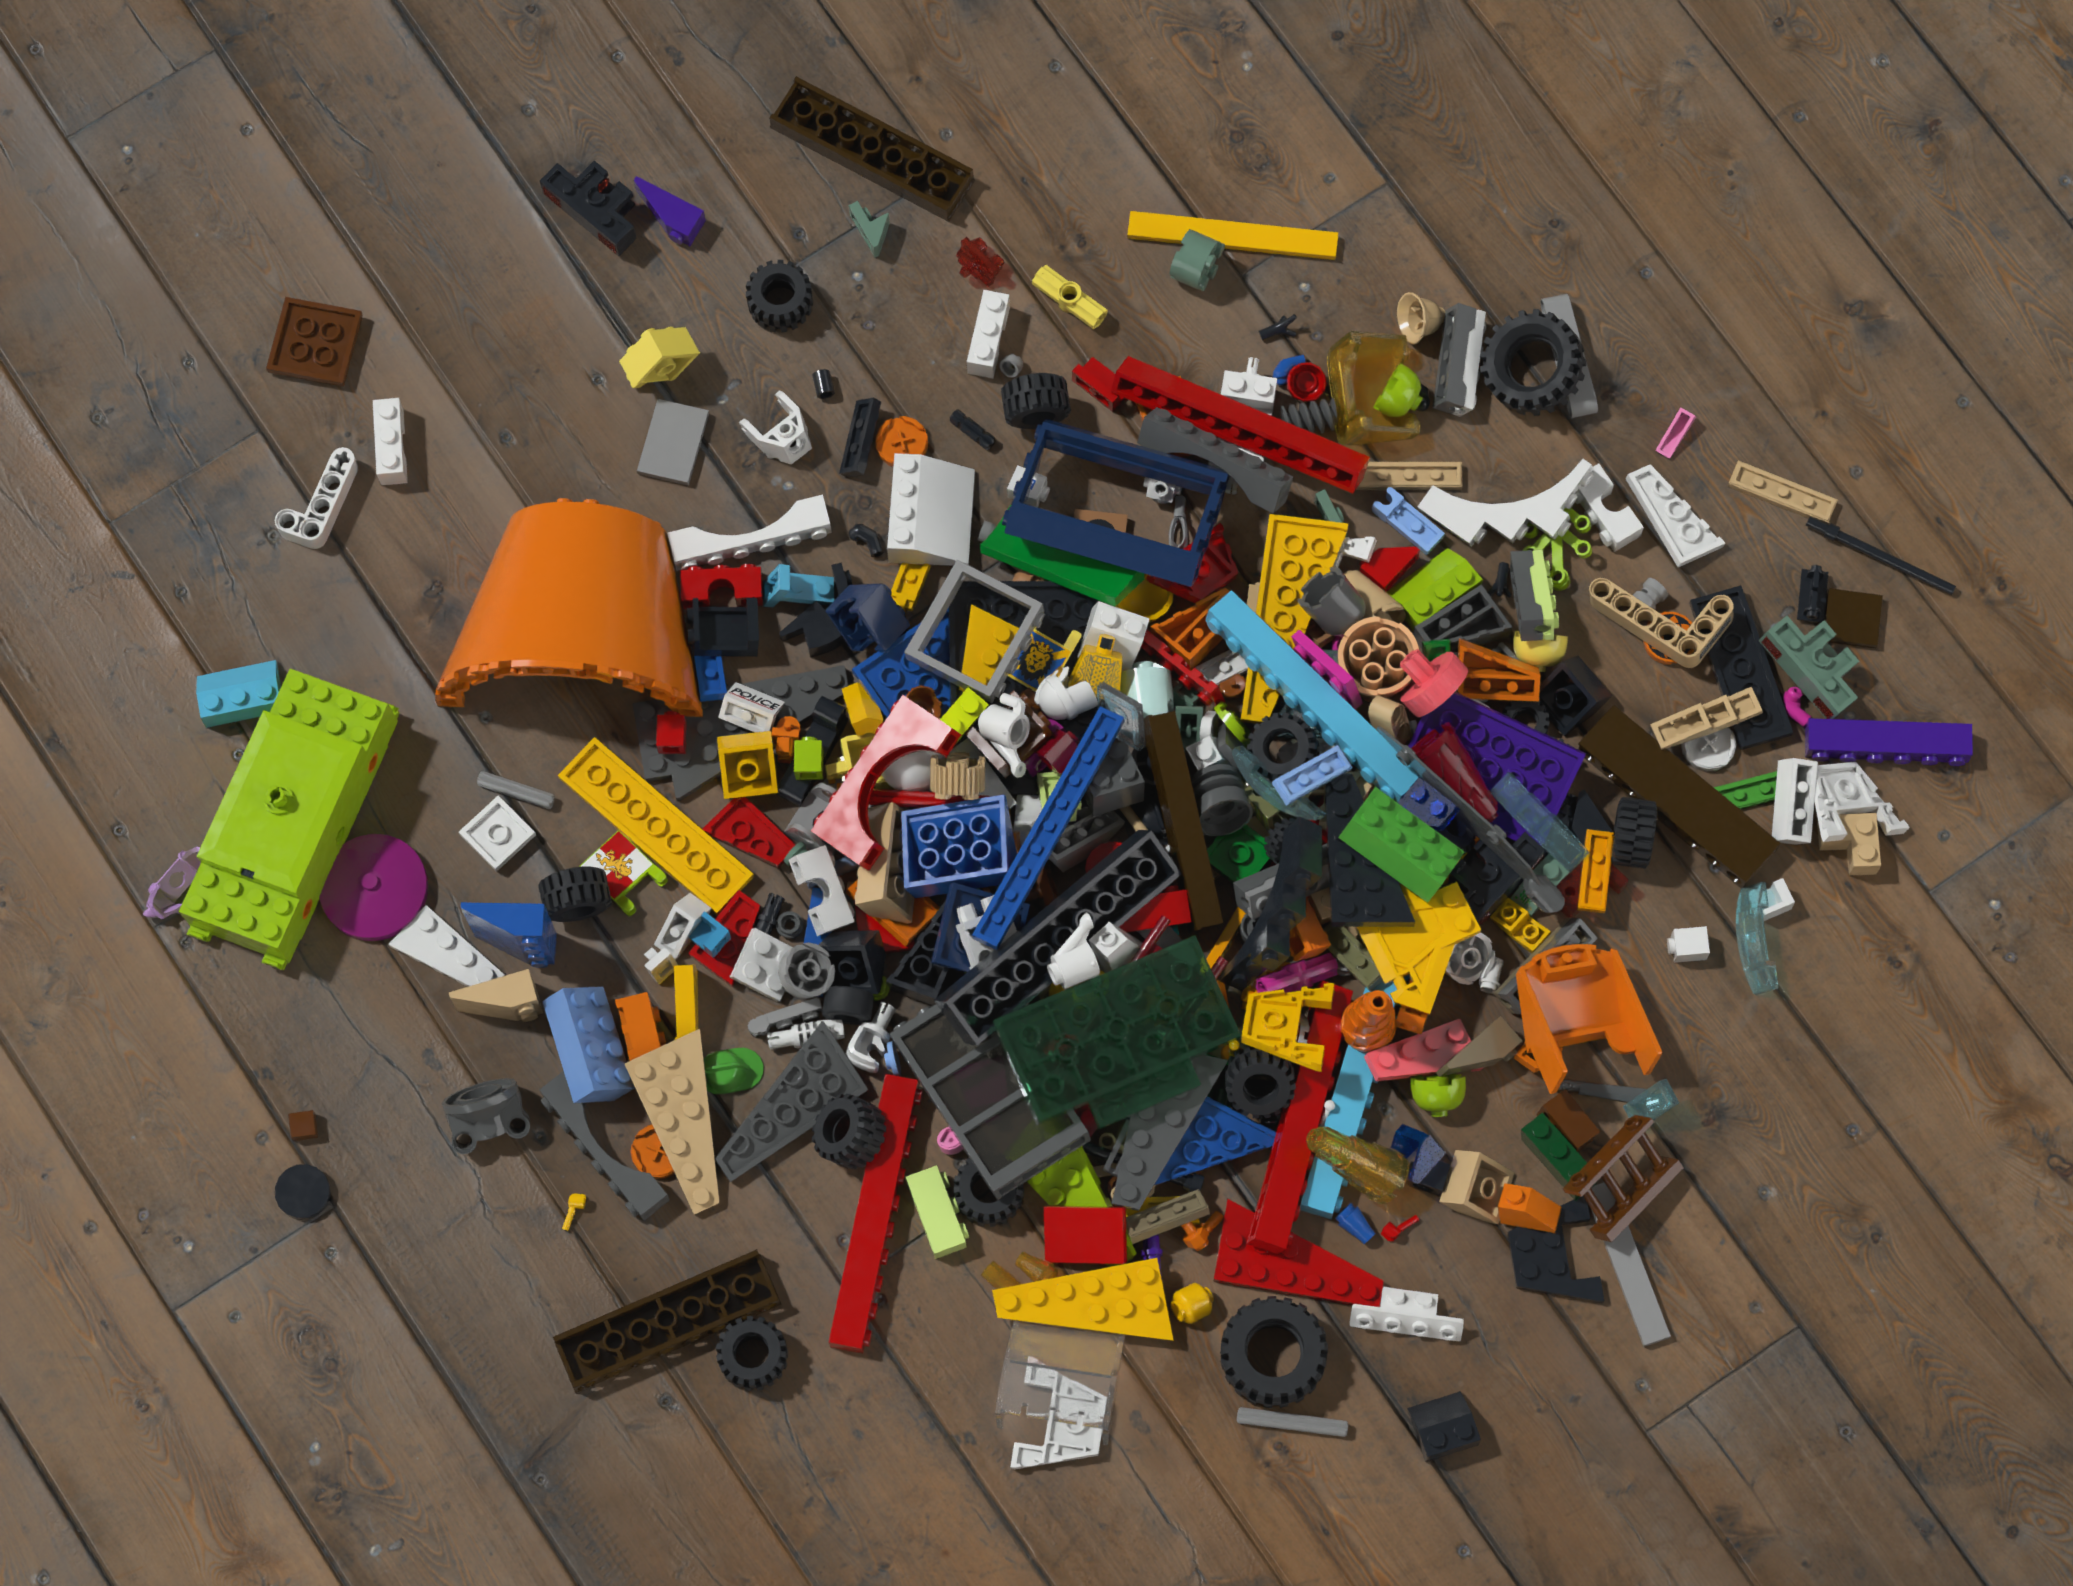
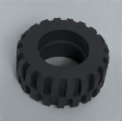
[1220,1296,1328,1408]

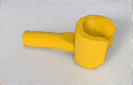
[562,1193,586,1231]

